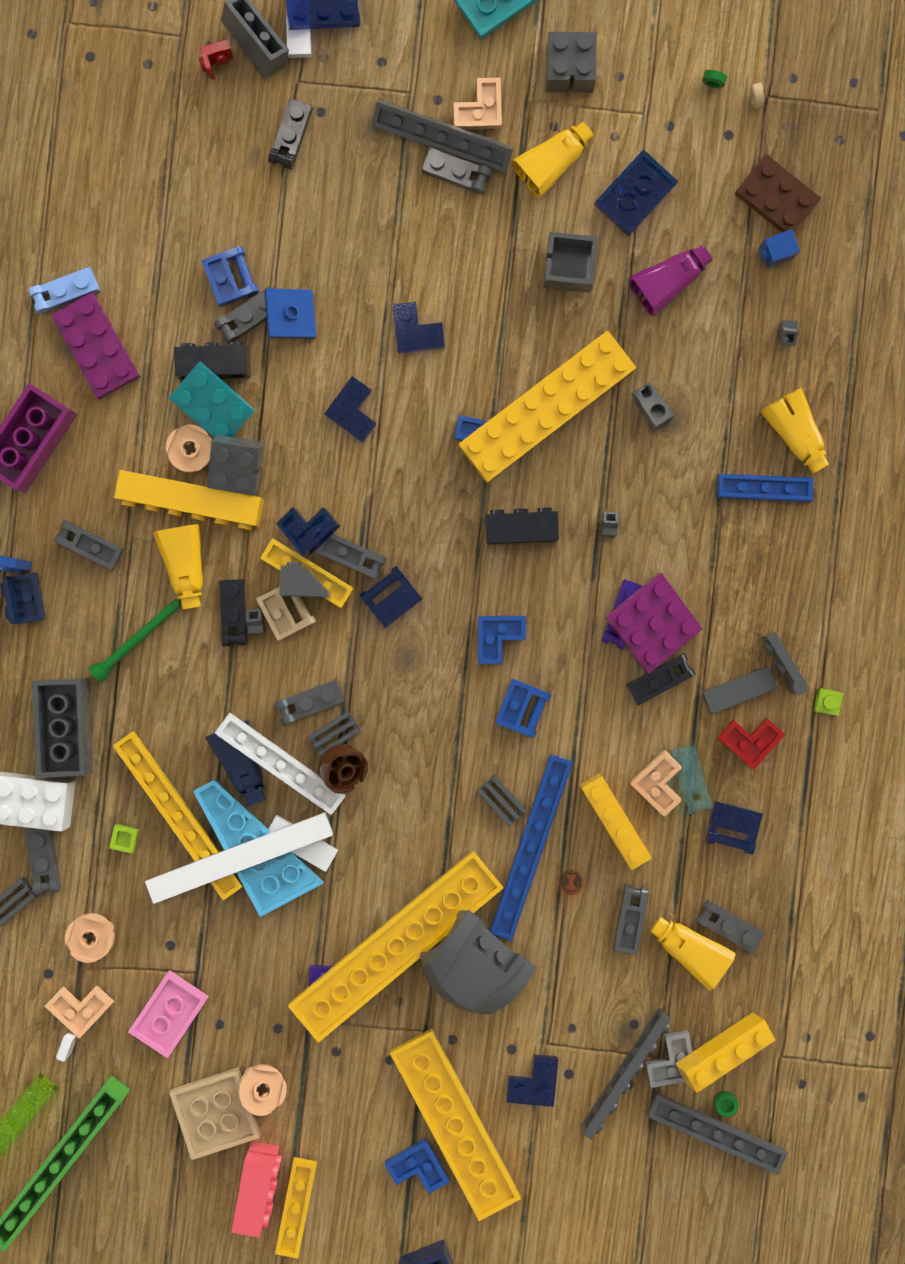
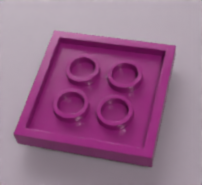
[605,573,702,674]

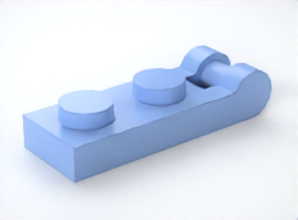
[28,267,100,314]

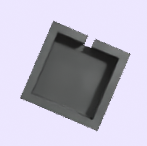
[546,32,597,92]
[543,232,598,293]
[207,435,265,495]

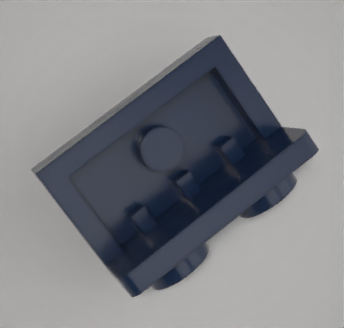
[0,573,46,624]

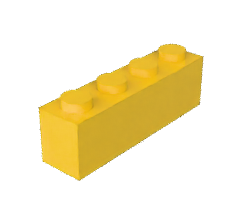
[579,773,652,871]
[675,1012,776,1093]

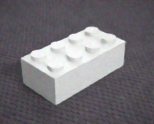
[0,772,76,831]

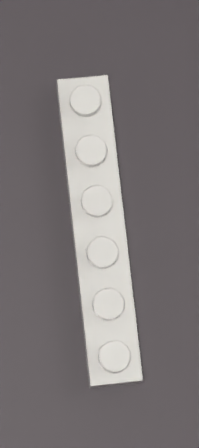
[215,712,346,815]

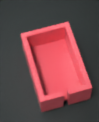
[231,1141,282,1238]

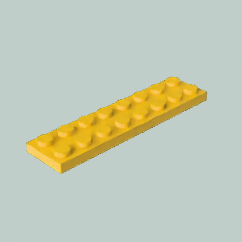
[458,330,636,483]
[390,1028,521,1221]

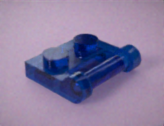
[359,566,422,628]
[706,801,763,855]

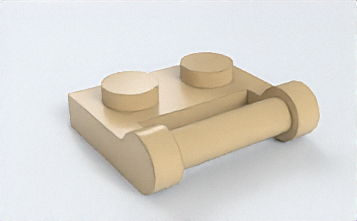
[256,587,316,641]

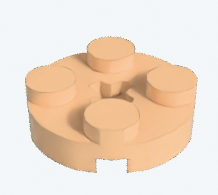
[166,424,213,473]
[65,913,115,963]
[237,1064,287,1116]

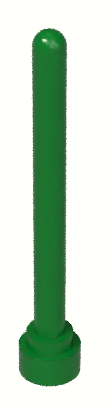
[89,598,182,683]

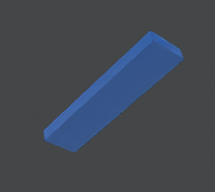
[716,474,813,502]

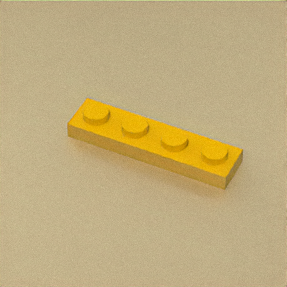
[260,538,354,608]
[275,1157,317,1259]

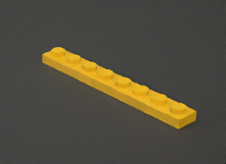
[113,731,243,900]

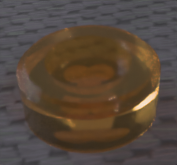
[559,870,583,895]

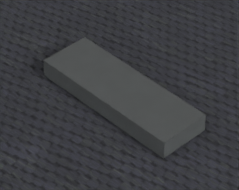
[702,666,778,714]

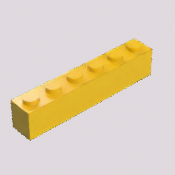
[114,470,264,531]

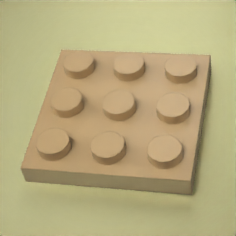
[169,1067,261,1160]

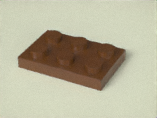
[735,154,821,233]

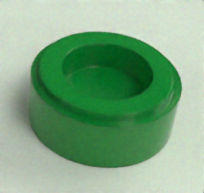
[702,70,727,88]
[713,1091,739,1117]

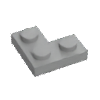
[645,1030,692,1088]

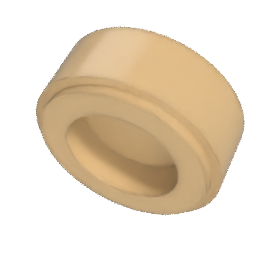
[750,82,764,109]

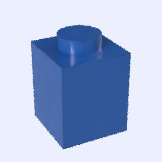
[759,229,800,268]

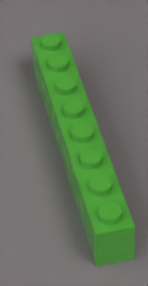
[0,1075,130,1252]

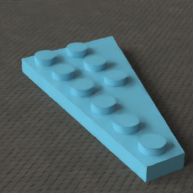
[193,779,324,917]

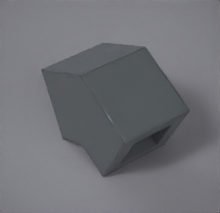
[778,320,799,346]
[601,511,619,537]
[246,609,265,634]

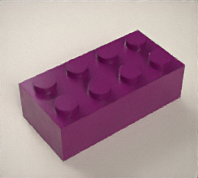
[0,383,78,493]

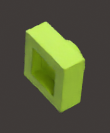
[813,688,844,716]
[109,824,140,854]

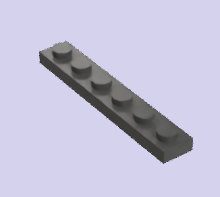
[372,99,514,173]
[581,1008,670,1139]
[646,1092,788,1175]

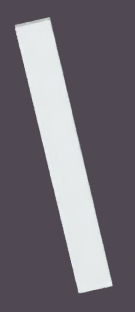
[145,812,333,904]

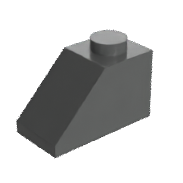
[280,562,331,597]

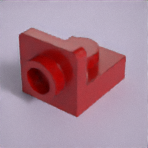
[199,39,234,79]

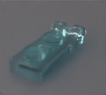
[670,744,713,815]

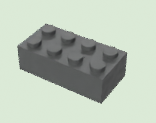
[32,678,93,778]

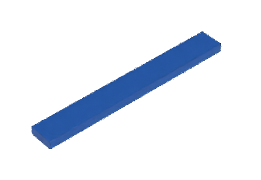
[489,754,573,941]

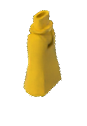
[511,122,594,198]
[760,387,829,474]
[153,524,203,610]
[650,917,736,991]

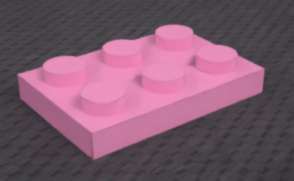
[128,970,209,1058]

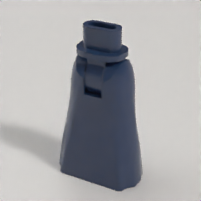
[205,720,266,806]

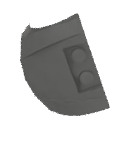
[420,910,536,1015]

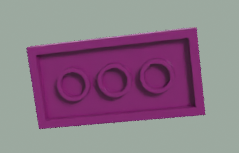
[51,292,140,400]

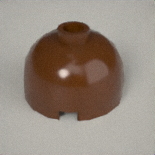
[319,744,368,794]

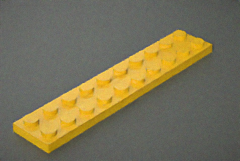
[288,850,504,1043]

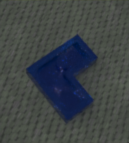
[392,301,445,353]
[324,376,377,443]
[276,507,340,559]
[506,1054,558,1107]

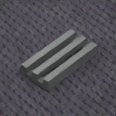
[308,711,361,756]
[477,775,527,826]
[0,877,37,927]

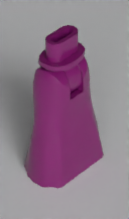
[628,245,713,317]

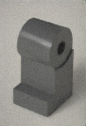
[632,383,674,432]

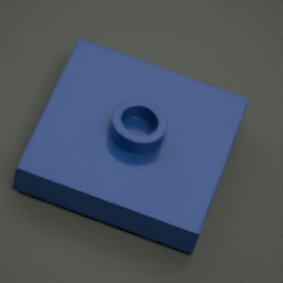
[264,288,316,339]

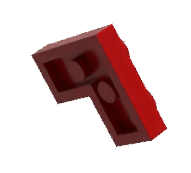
[716,718,786,770]

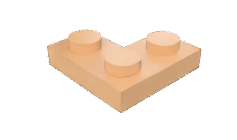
[454,77,502,130]
[630,750,682,817]
[44,986,114,1039]

